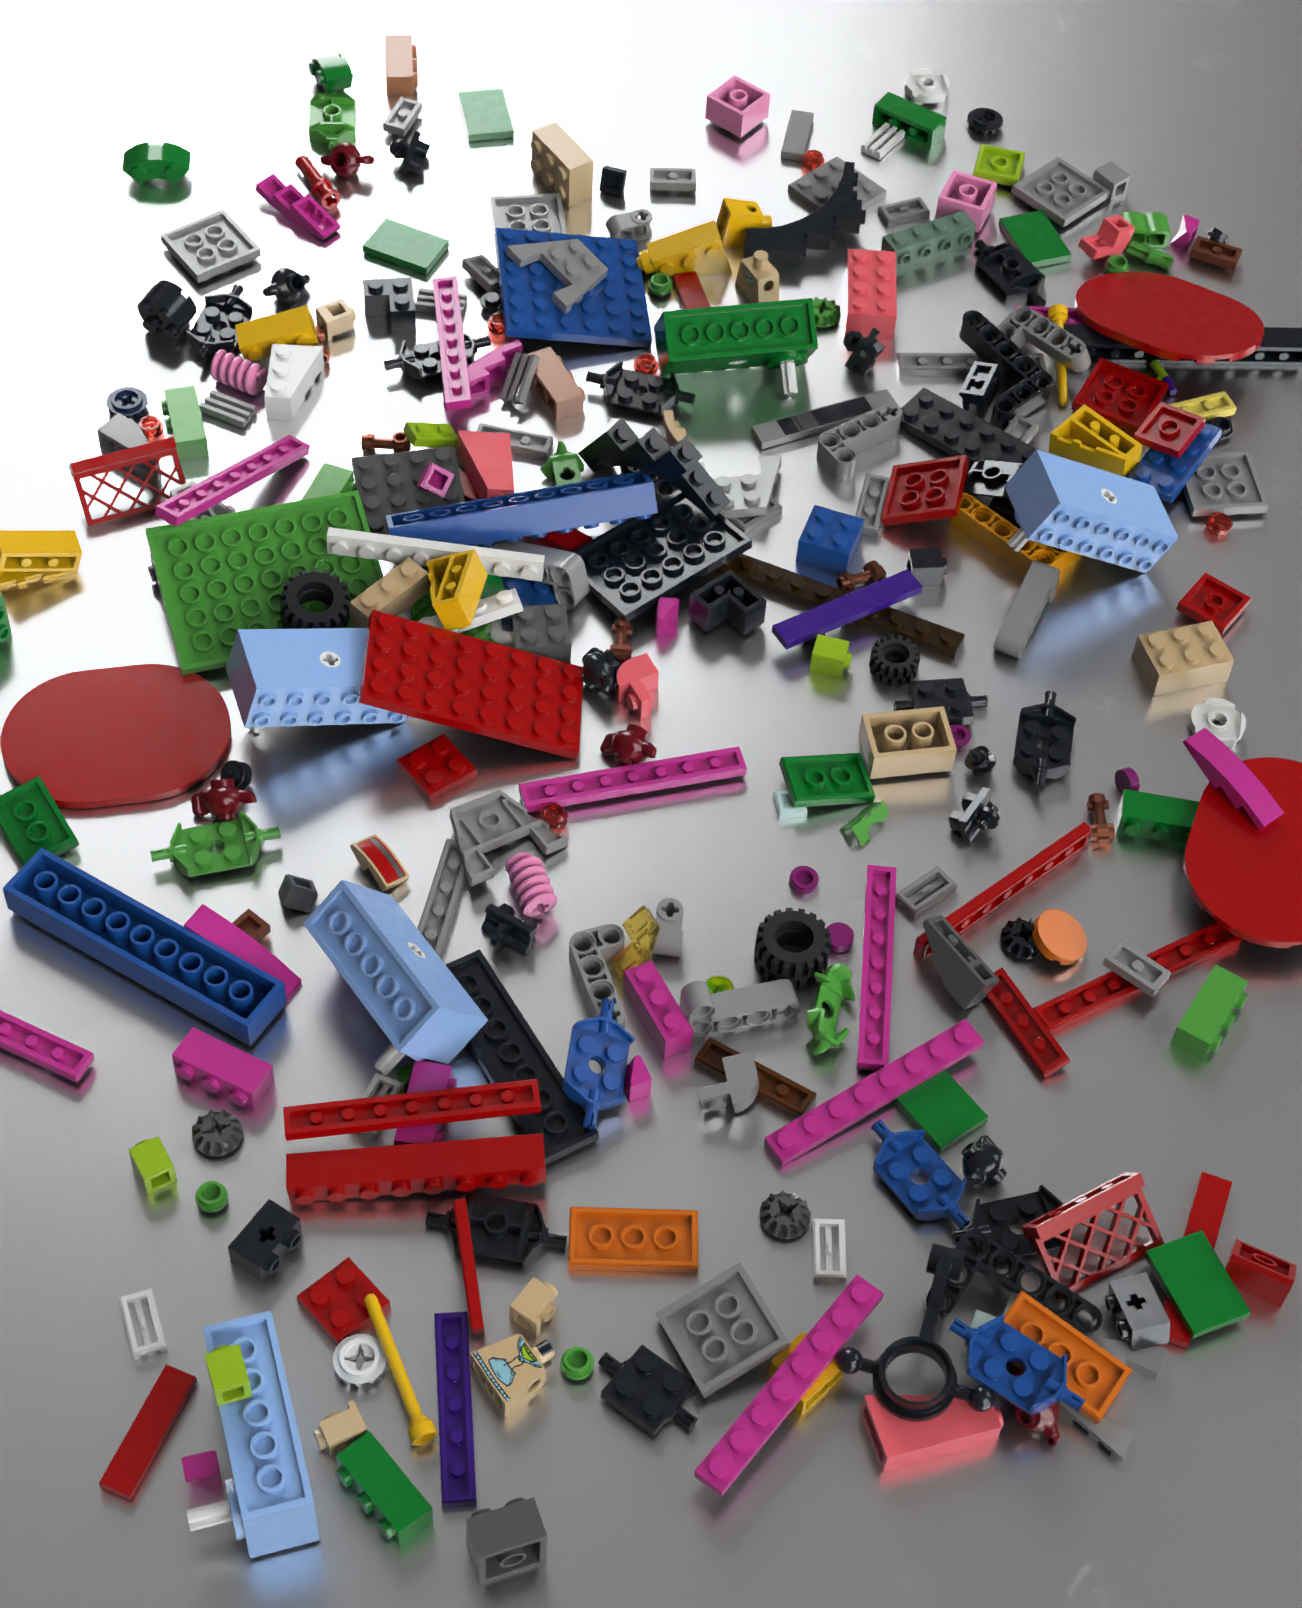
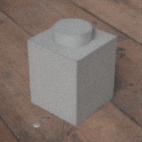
[1093,161,1131,203]

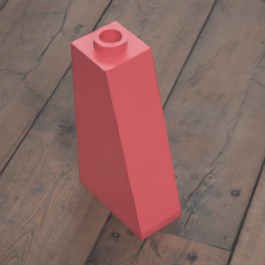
[456,430,514,499]
[861,1394,1003,1472]

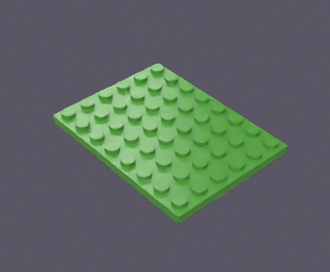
[145,490,383,675]

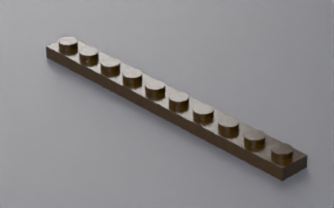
[713,554,965,659]

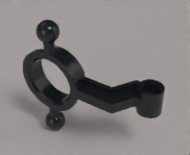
[836,1243,995,1422]

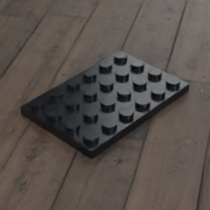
[573,490,752,622]

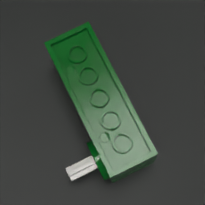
[654,298,818,395]

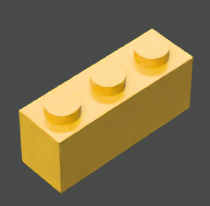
[235,305,318,362]

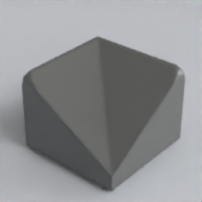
[278,874,318,912]

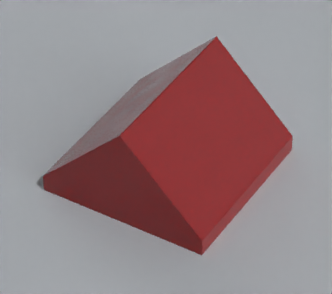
[1225,1239,1297,1308]

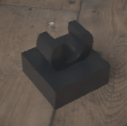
[599,165,627,195]

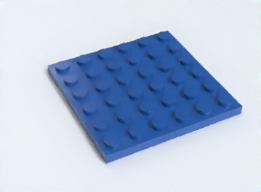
[494,228,653,348]

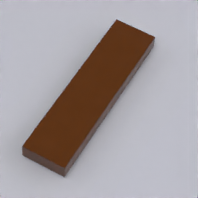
[694,1037,817,1119]

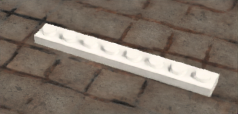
[327,527,545,581]

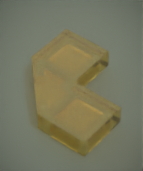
[610,905,660,982]

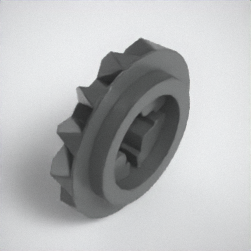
[192,1109,243,1156]
[759,1190,811,1239]

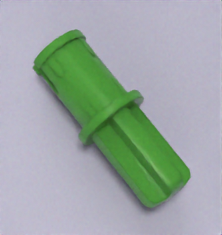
[1126,241,1175,271]

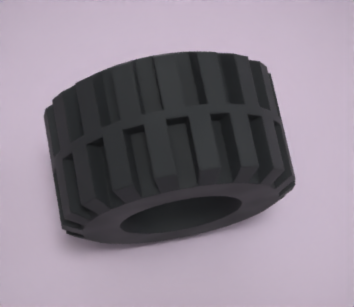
[280,568,350,629]
[754,908,831,989]

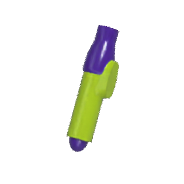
[1149,360,1177,395]

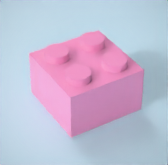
[705,75,771,138]
[935,170,998,233]

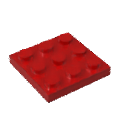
[1071,357,1169,434]
[881,455,969,526]

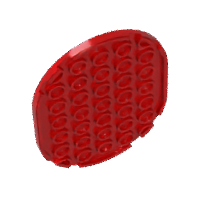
[1075,271,1264,364]
[0,664,231,809]
[1183,757,1302,948]

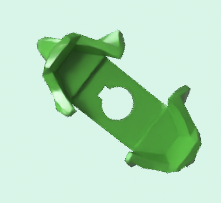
[540,441,584,486]
[806,963,856,1055]

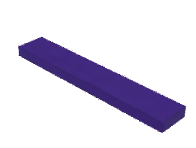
[772,569,923,650]
[434,1311,477,1508]

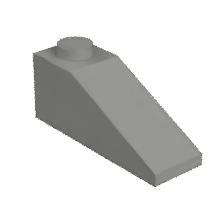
[97,413,162,483]

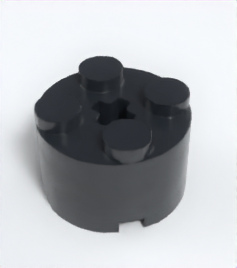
[137,280,197,341]

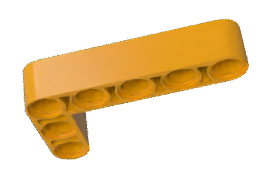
[948,493,1081,576]

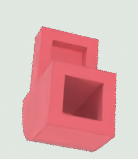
[1078,215,1135,263]
[616,653,659,720]

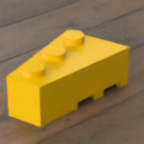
[647,220,732,278]
[1048,404,1143,477]
[0,530,82,590]
[426,549,488,630]

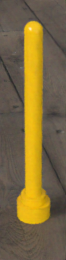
[1048,304,1068,407]
[364,1294,438,1446]

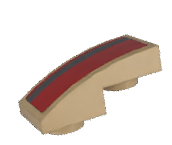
[662,410,691,447]
[350,834,410,892]

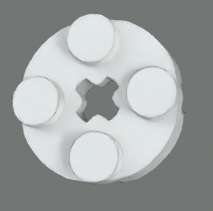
[904,68,950,105]
[1189,698,1246,749]

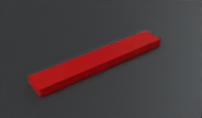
[1163,1172,1232,1348]

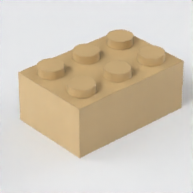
[530,122,594,207]
[1131,621,1234,697]
[858,706,957,779]

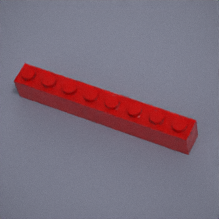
[286,1133,547,1205]

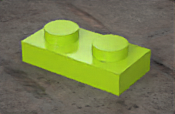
[403,422,458,449]

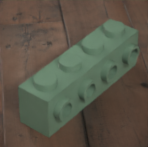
[881,210,976,271]

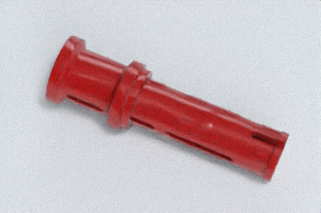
[295,155,341,209]

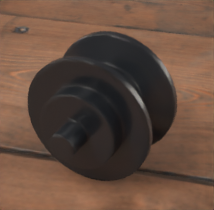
[965,746,996,777]
[220,760,252,789]

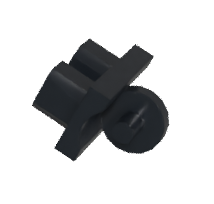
[389,131,430,176]
[843,327,885,373]
[949,787,1000,843]
[481,903,538,954]

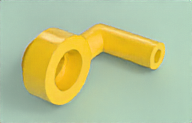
[636,249,655,275]

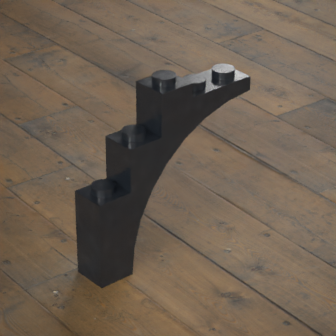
[743,162,866,267]
[578,418,731,519]

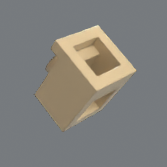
[315,299,356,341]
[510,1277,558,1338]
[313,1400,368,1459]

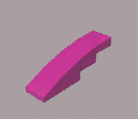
[255,174,341,240]
[443,339,523,409]
[1182,728,1284,830]
[184,904,301,1000]

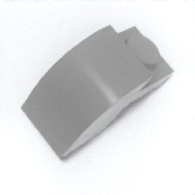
[697,1051,759,1114]

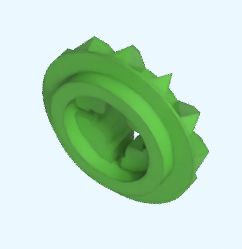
[813,297,841,327]

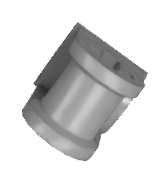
[606,208,653,242]
[650,898,683,957]

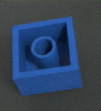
[796,505,864,575]

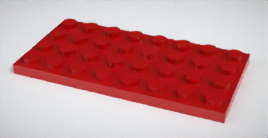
[359,610,583,759]

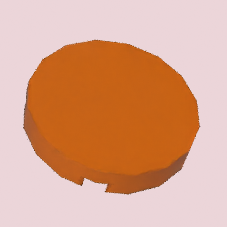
[1032,909,1087,965]

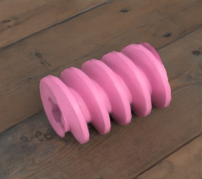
[211,349,268,396]
[505,852,557,917]

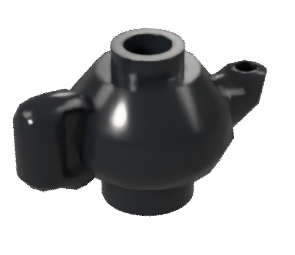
[263,267,311,304]
[581,647,622,693]
[961,1135,1007,1189]

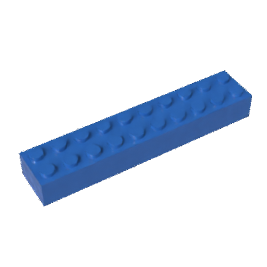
[385,470,658,547]
[3,847,287,1046]

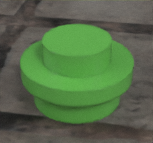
[1105,255,1129,273]
[648,273,672,296]
[195,1181,228,1213]
[560,1347,594,1380]

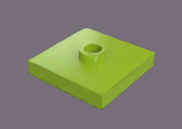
[973,144,1025,186]

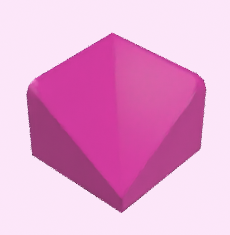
[1170,214,1200,251]
[417,463,455,498]
[655,597,679,637]
[623,1055,652,1103]
[181,1450,223,1487]

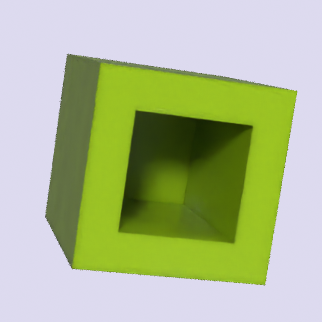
[809,634,853,679]
[129,1136,177,1195]
[204,1344,252,1407]

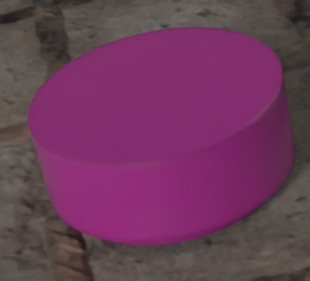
[950,724,971,752]
[1115,767,1140,795]
[789,866,819,894]
[827,922,854,953]

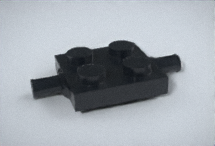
[894,678,988,725]
[598,1345,698,1436]

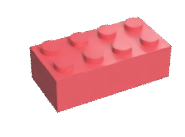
[845,249,897,339]

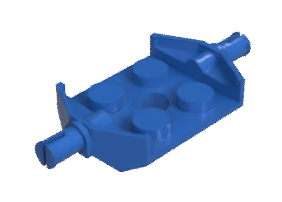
[562,999,635,1129]
[871,1119,970,1230]
[949,1315,1086,1415]

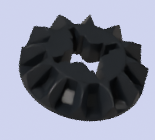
[967,108,1003,134]
[1000,917,1042,959]

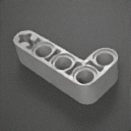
[997,306,1091,372]
[816,403,902,481]
[493,540,590,609]
[993,560,1060,659]
[569,924,625,1028]
[679,979,801,1038]

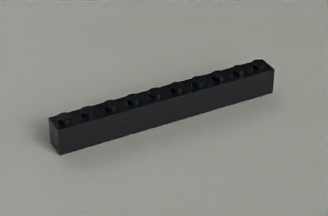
[1064,324,1302,366]

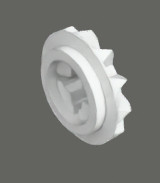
[333,1334,387,1387]

